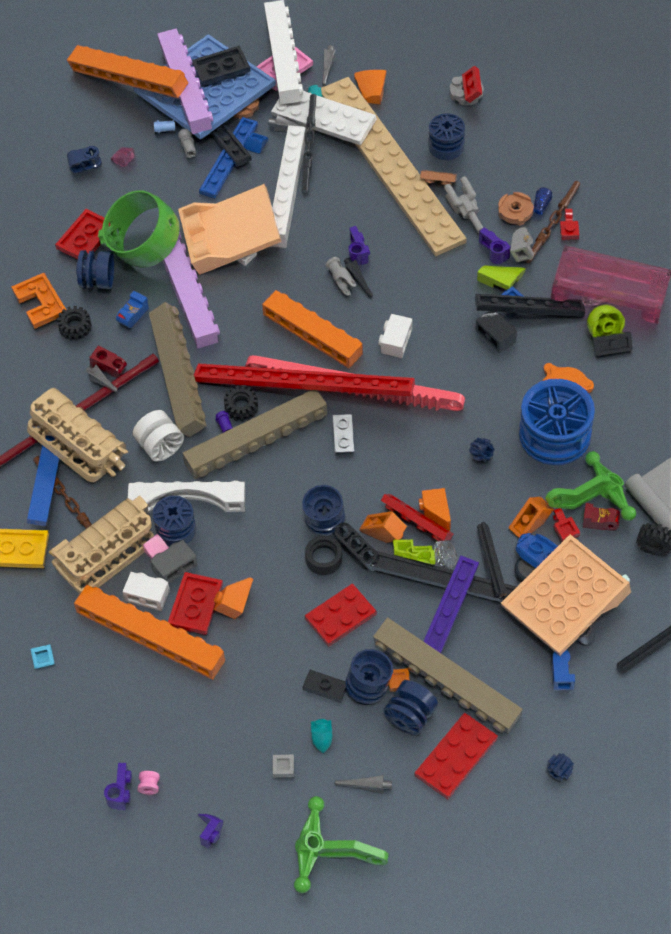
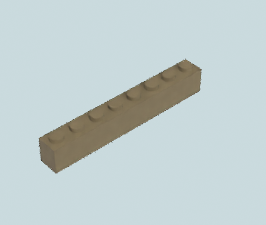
[149,302,207,437]
[183,390,327,479]
[373,617,523,734]

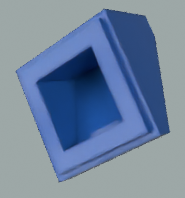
[245,133,268,153]

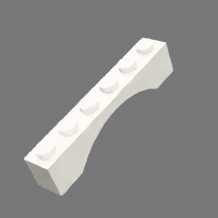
[128,481,246,513]

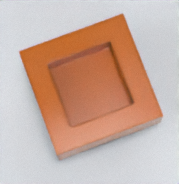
[389,668,410,692]

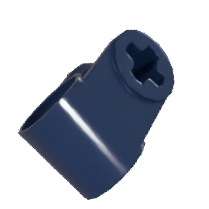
[67,146,102,173]

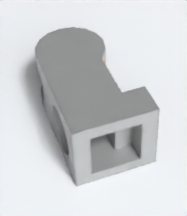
[510,227,534,262]

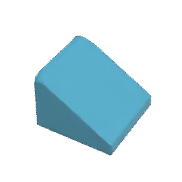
[30,644,55,669]

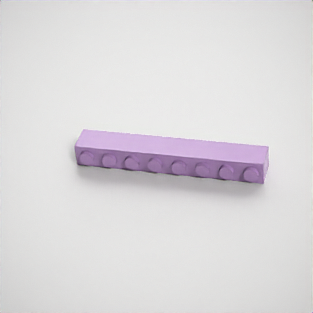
[157,28,214,134]
[153,225,220,349]

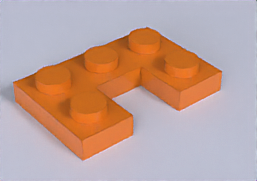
[11,273,67,329]

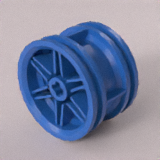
[519,379,595,465]

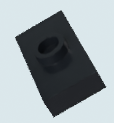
[593,331,633,356]
[302,670,346,703]

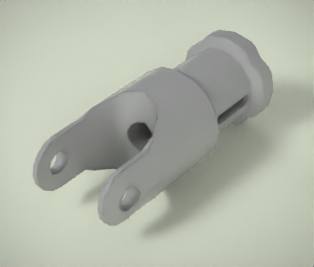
[326,257,356,296]

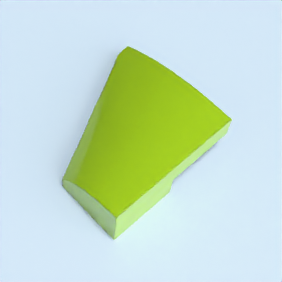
[477,265,526,290]
[393,539,435,564]

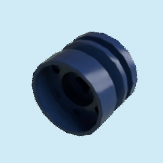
[428,113,465,160]
[76,250,114,289]
[302,485,345,536]
[152,495,196,547]
[345,649,393,704]
[383,680,438,735]

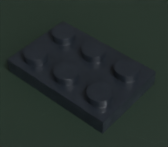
[192,45,251,86]

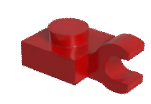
[560,209,579,240]
[552,508,580,542]

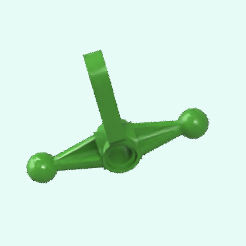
[545,451,636,521]
[294,796,389,893]

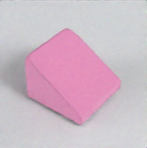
[143,534,169,559]

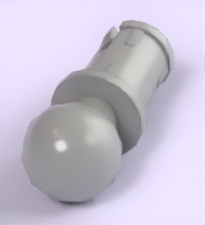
[178,129,197,158]

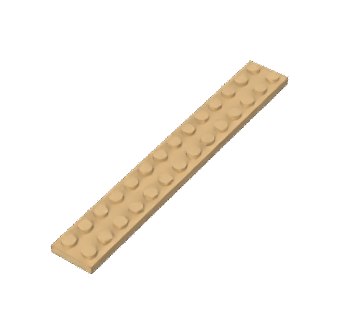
[321,77,467,257]

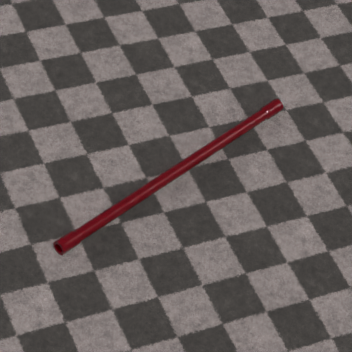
[0,353,159,467]

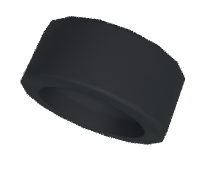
[305,536,342,575]

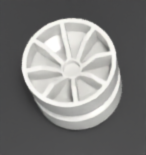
[133,410,184,461]

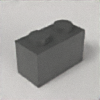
[150,540,198,584]

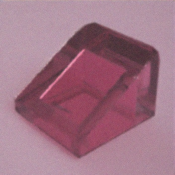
[111,147,135,167]

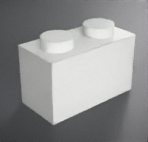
[378,314,412,358]
[123,572,170,611]

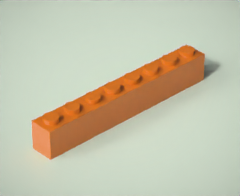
[67,45,188,98]
[74,585,225,680]

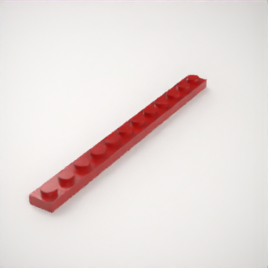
[194,363,415,397]

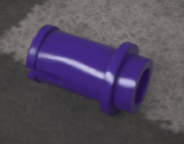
[215,411,233,433]

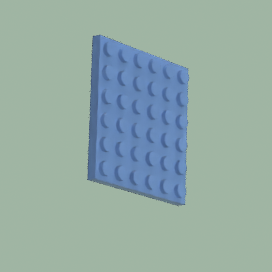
[133,34,276,139]

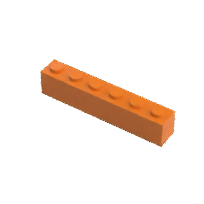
[262,290,363,368]

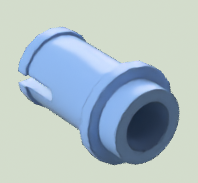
[154,120,175,134]

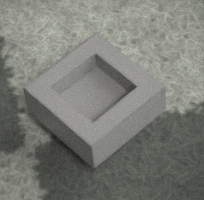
[273,754,294,778]

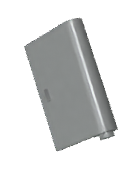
[624,458,671,530]

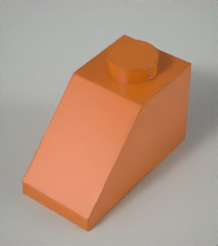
[418,488,451,531]
[508,497,554,537]
[359,511,407,543]
[214,577,253,619]

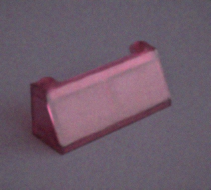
[550,245,671,324]

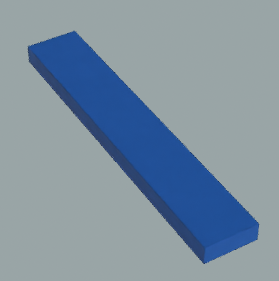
[199,117,258,199]
[27,435,59,526]

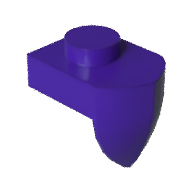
[198,814,224,848]

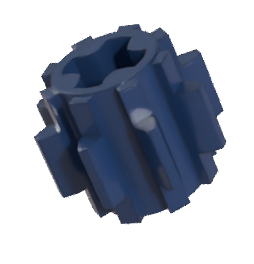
[469,437,495,462]
[547,753,574,781]

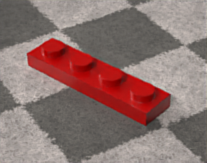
[381,494,454,542]

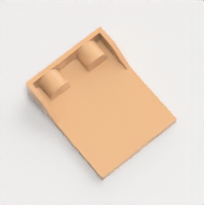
[178,184,282,275]
[501,534,631,656]

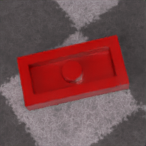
[462,66,482,103]

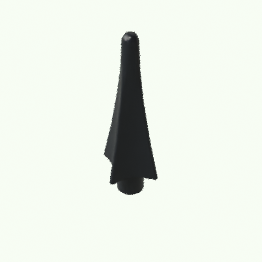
[344,258,373,298]

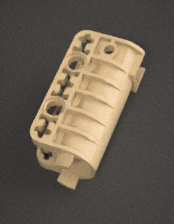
[49,495,154,594]

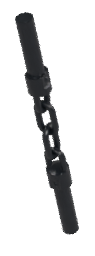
[302,94,317,193]

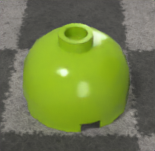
[587,305,625,337]

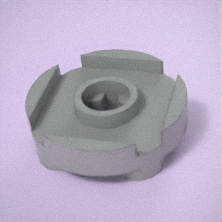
[450,76,484,105]

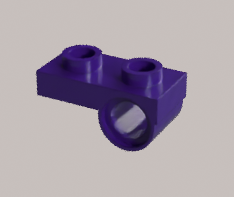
[348,226,370,265]
[479,227,511,264]
[104,763,132,810]

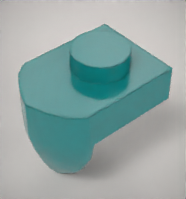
[311,719,332,753]

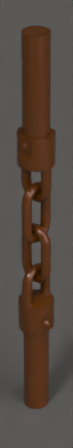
[525,181,581,263]
[33,456,92,529]

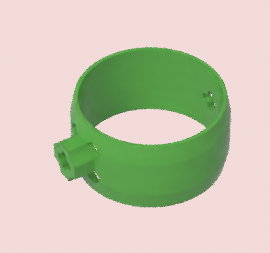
[98,190,179,268]

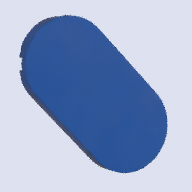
[516,533,558,568]

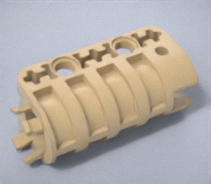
[27,388,128,482]

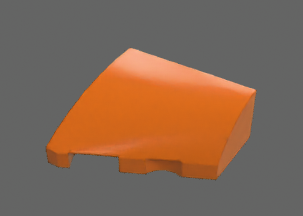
[354,70,386,105]

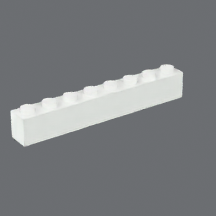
[264,0,303,104]
[270,125,306,248]

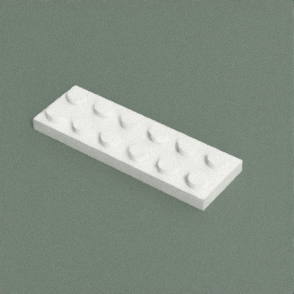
[271,91,377,145]

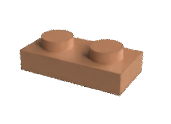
[420,170,457,185]

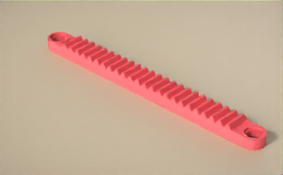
[245,355,465,411]

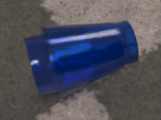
[533,187,553,215]

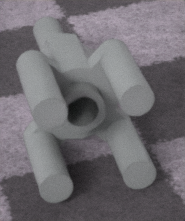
[444,176,483,233]

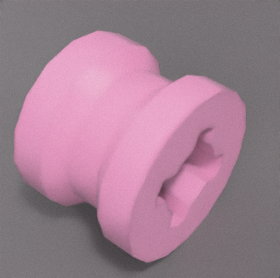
[137,771,160,795]

